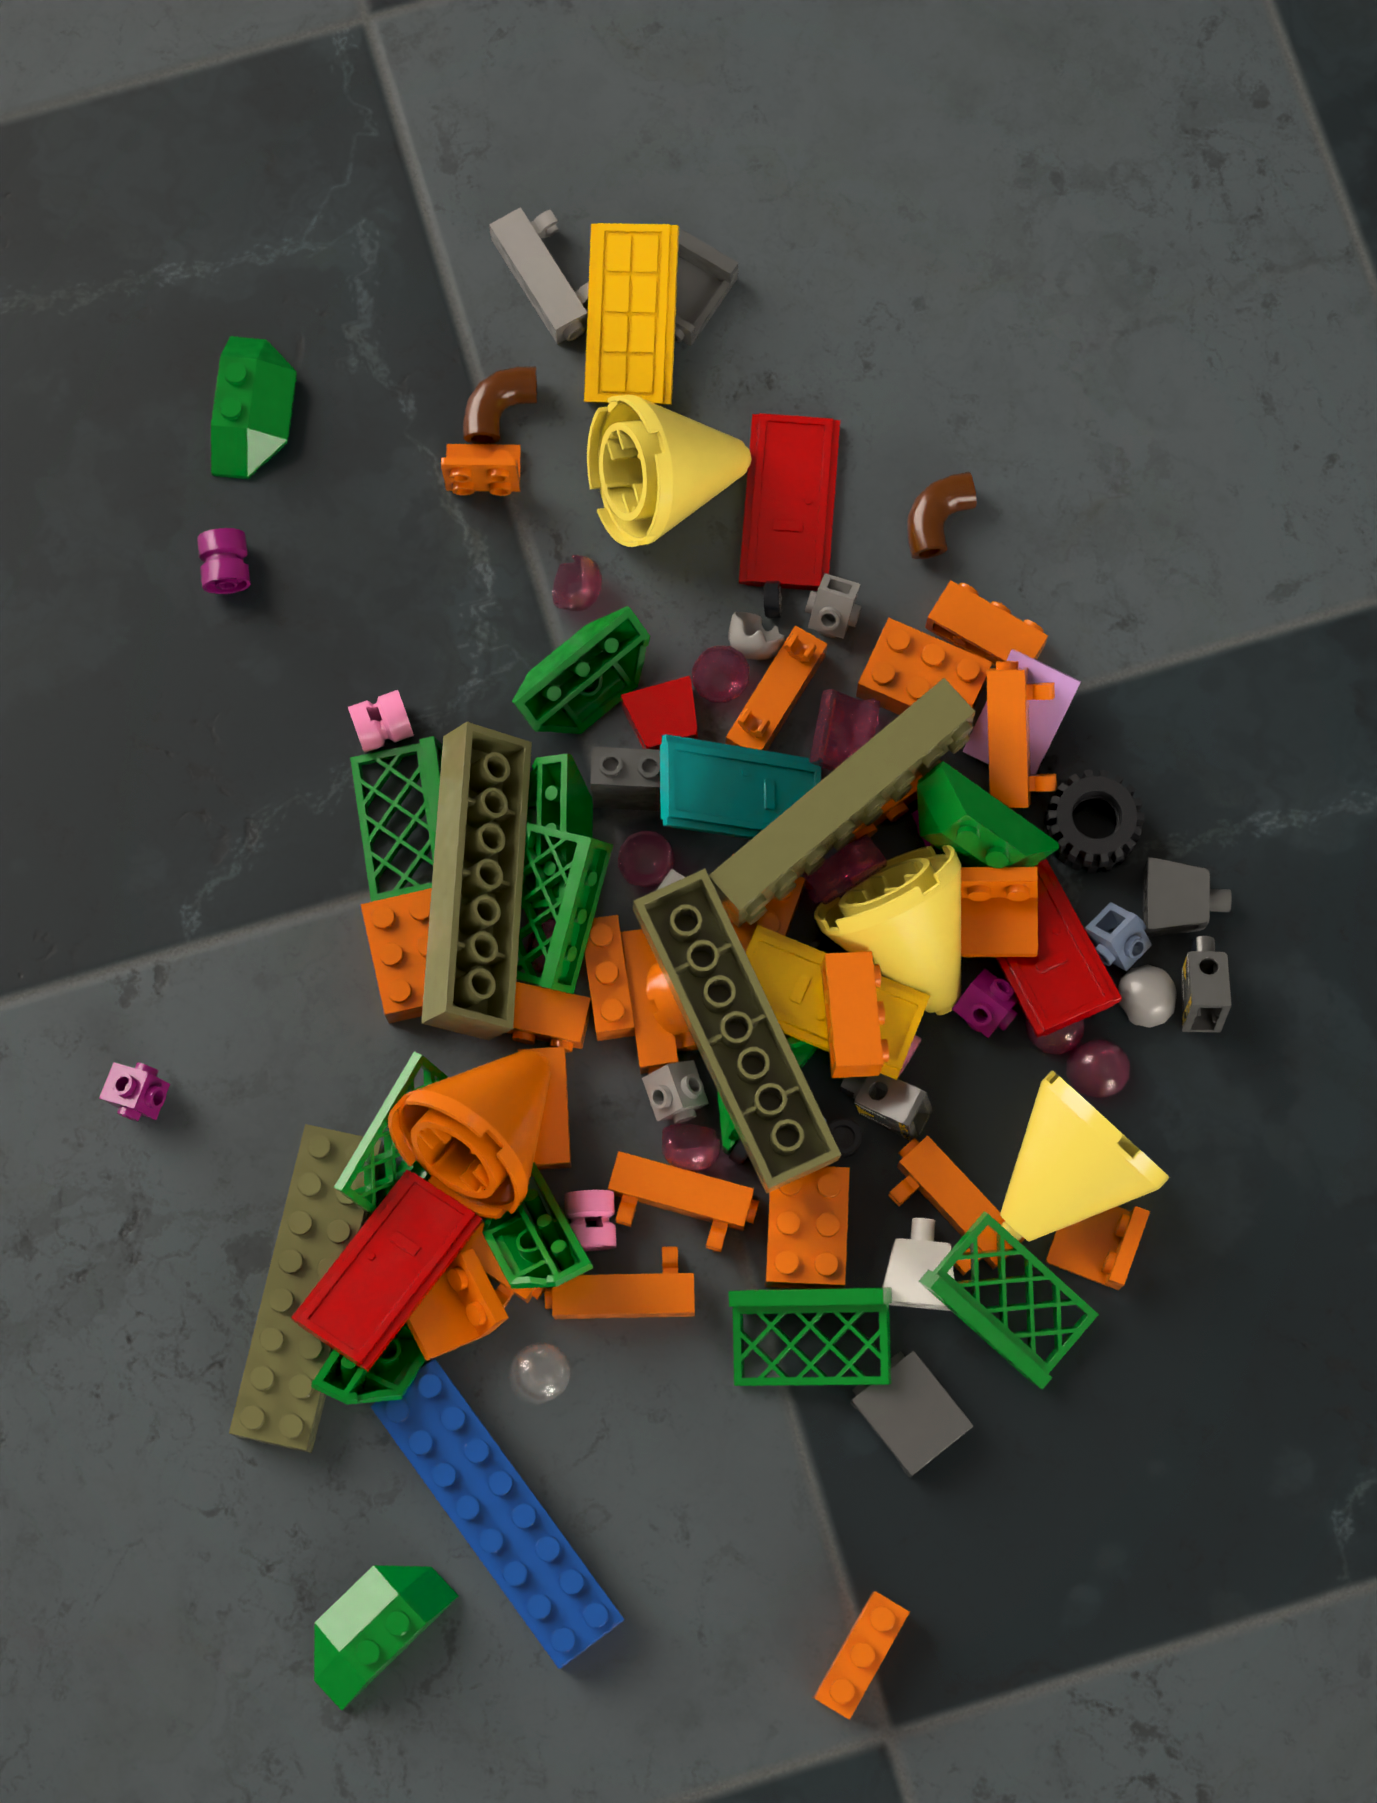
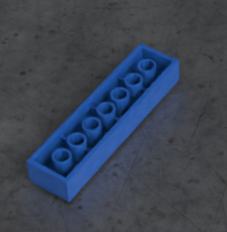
[370,1358,625,1669]

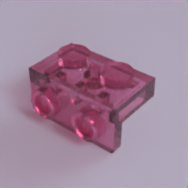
[809,689,880,771]
[803,834,887,905]

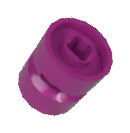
[197,528,251,594]

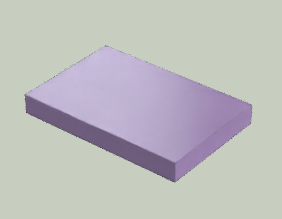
[962,649,1081,775]

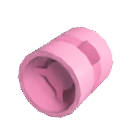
[348,690,414,753]
[564,1190,616,1251]

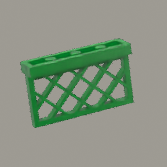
[350,736,443,902]
[516,822,613,994]
[334,1052,449,1217]
[918,1211,1099,1389]
[728,1287,892,1386]

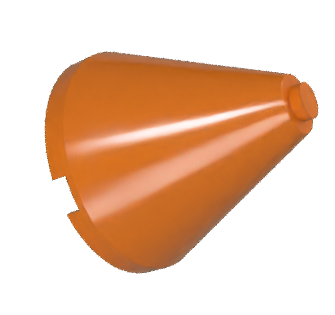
[388,1050,551,1219]

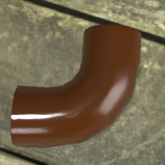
[463,366,537,444]
[907,472,977,559]

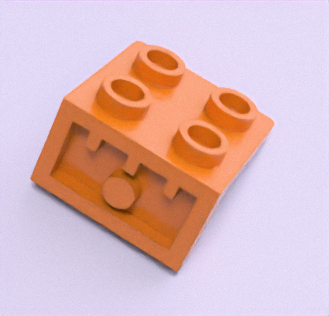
[441,444,521,496]
[961,867,1038,957]
[1046,1206,1150,1291]
[406,1248,509,1360]

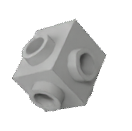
[805,573,862,639]
[642,1060,709,1124]

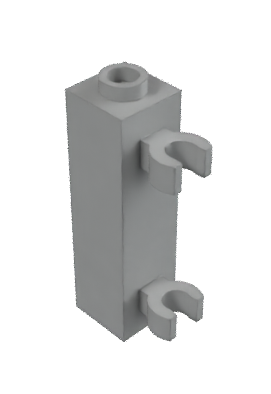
[489,207,589,344]

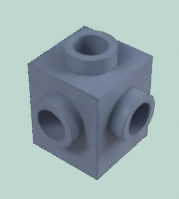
[1085,902,1152,971]

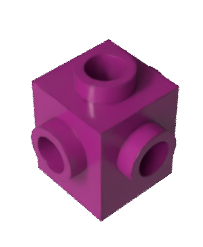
[952,968,1018,1038]
[99,1062,170,1122]

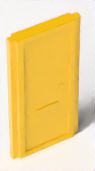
[584,223,679,405]
[746,925,930,1080]

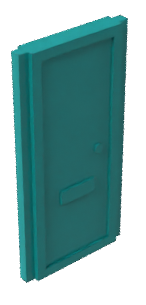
[660,734,821,839]

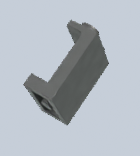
[674,228,738,346]
[590,747,661,811]
[850,1350,974,1478]

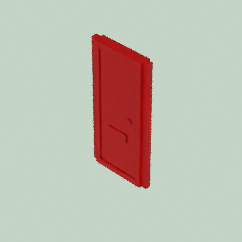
[739,413,840,591]
[995,858,1122,1038]
[291,1169,483,1372]

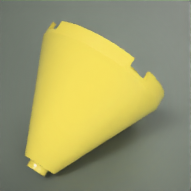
[587,394,751,547]
[814,845,961,1016]
[1000,1070,1170,1242]

